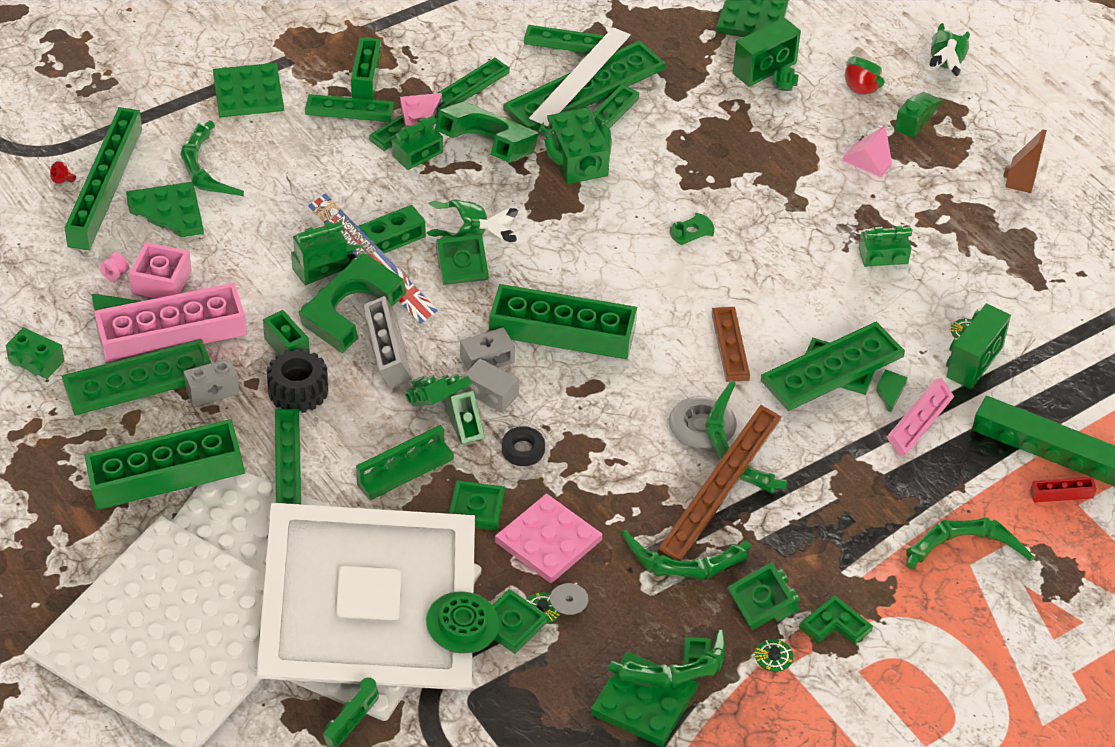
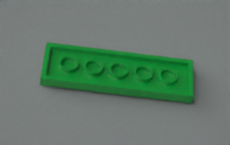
[760,321,905,412]
[61,339,211,416]

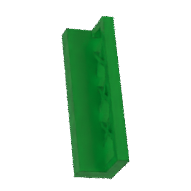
[356,425,454,501]

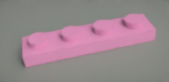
[887,378,954,456]

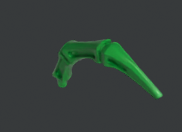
[180,120,244,197]
[705,380,787,494]
[906,517,1035,569]
[621,530,751,581]
[608,629,726,689]

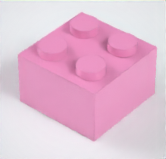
[129,242,192,298]

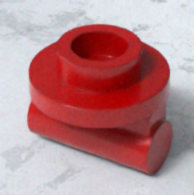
[50,161,76,184]

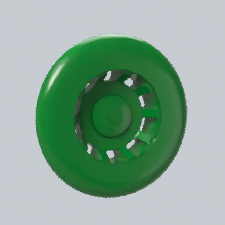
[426,591,499,653]

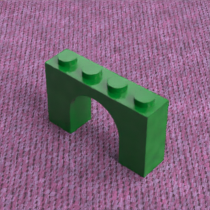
[435,101,539,163]
[299,252,407,354]

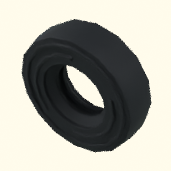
[502,426,545,466]

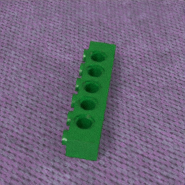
[291,205,426,286]

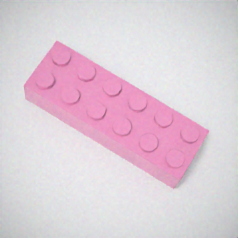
[94,283,247,364]

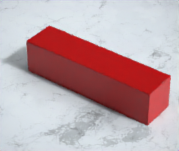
[1030,477,1097,503]

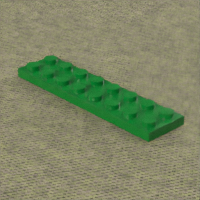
[503,40,666,131]

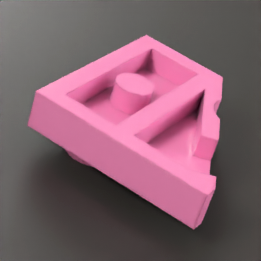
[400,93,442,126]

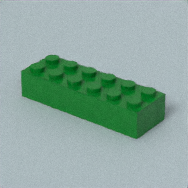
[489,284,638,360]
[84,419,245,510]

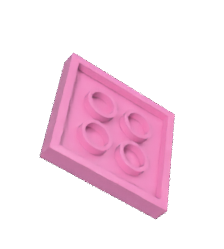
[495,493,602,584]

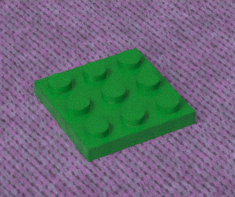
[716,0,789,37]
[213,63,284,118]
[591,651,698,747]

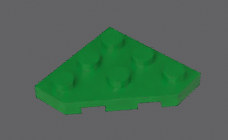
[126,182,204,237]

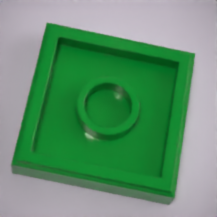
[449,480,505,530]
[479,589,549,654]

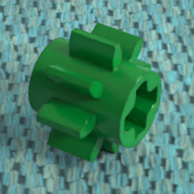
[773,67,799,91]

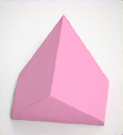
[843,126,892,177]

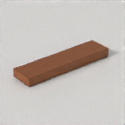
[711,307,750,382]

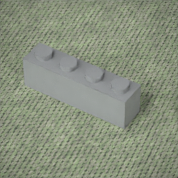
[364,296,412,388]

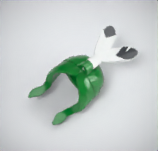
[929,23,970,77]
[426,199,518,242]

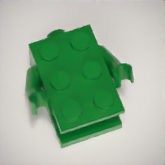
[540,107,612,184]

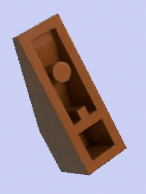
[1003,129,1047,193]

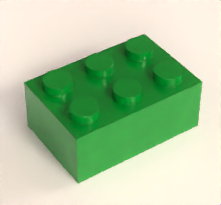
[732,17,801,87]
[946,303,1011,389]

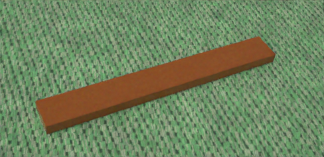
[657,404,782,561]

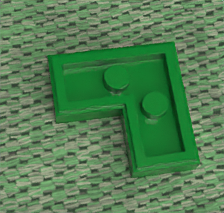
[799,595,873,645]

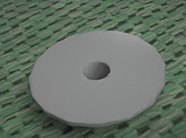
[550,583,588,615]

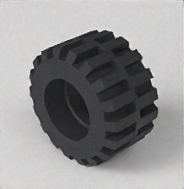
[267,349,328,413]

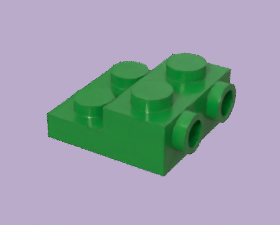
[436,233,489,285]
[404,374,472,406]
[728,562,801,630]

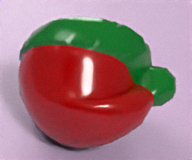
[844,56,885,95]

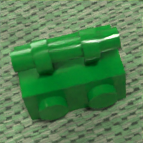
[392,116,443,170]
[293,221,347,271]
[859,225,912,267]

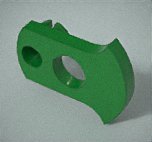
[670,212,715,245]

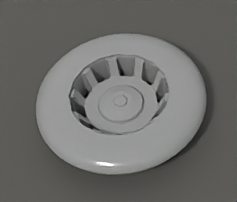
[669,396,737,448]

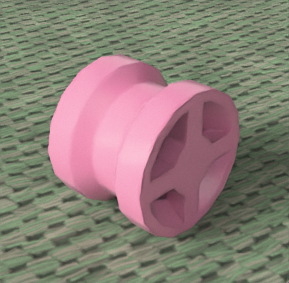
[99,252,129,282]

